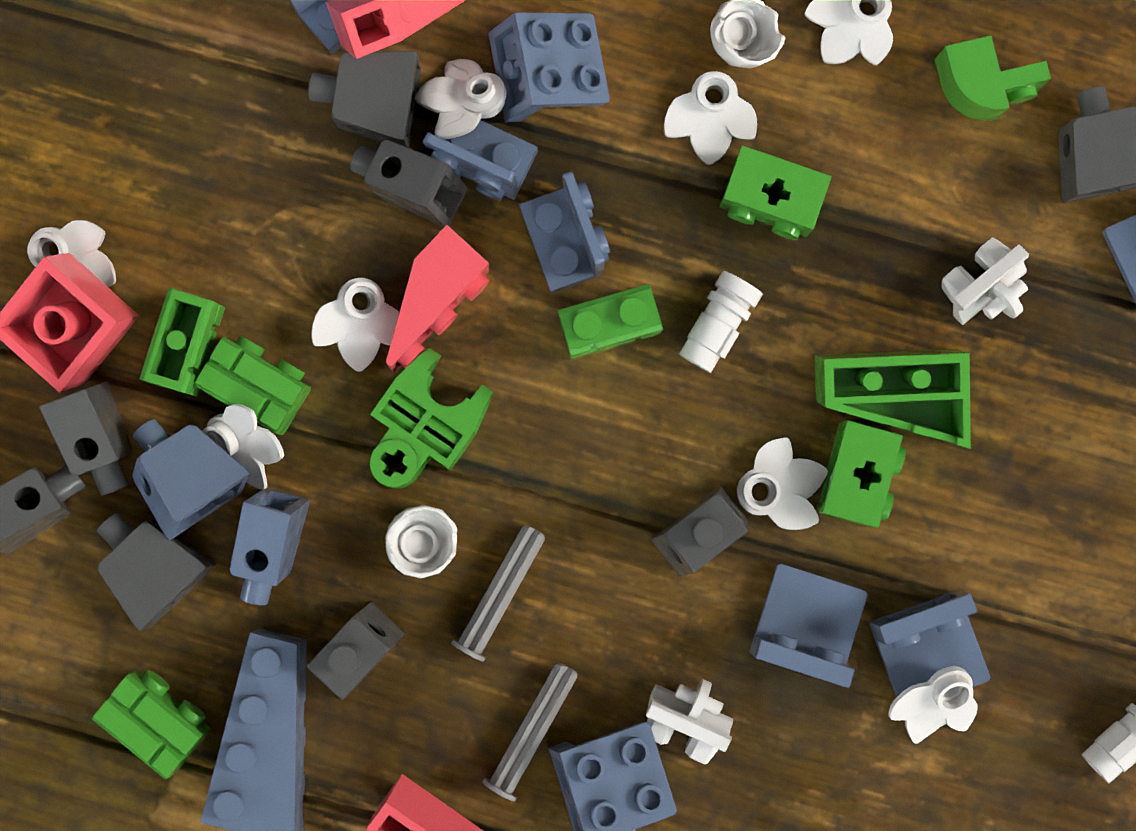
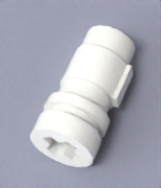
[679,271,763,373]
[1081,703,1136,784]

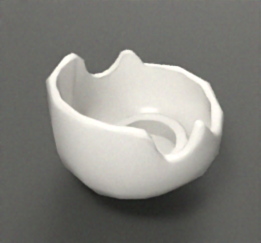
[710,0,785,69]
[386,505,457,579]

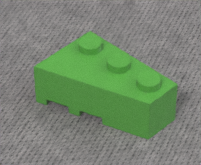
[815,349,971,449]

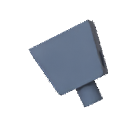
[132,419,250,541]
[230,488,310,605]

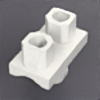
[942,237,1029,325]
[646,679,733,764]

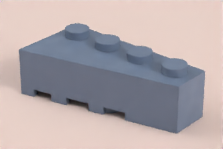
[200,628,307,831]

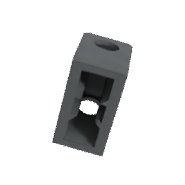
[309,51,422,148]
[1058,86,1136,204]
[350,140,468,228]
[39,381,132,496]
[0,465,87,555]
[651,485,750,577]
[96,513,216,631]
[307,602,406,700]

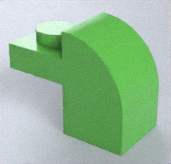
[934,35,1051,121]

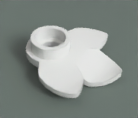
[805,0,893,65]
[415,59,506,140]
[664,71,757,165]
[27,220,116,287]
[311,278,399,372]
[203,404,284,490]
[737,438,828,530]
[888,666,978,744]

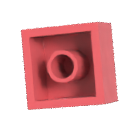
[0,253,140,393]

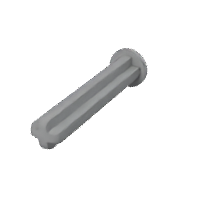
[451,525,545,662]
[482,663,577,801]

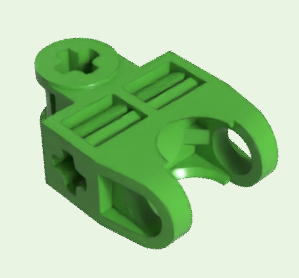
[370,348,494,489]

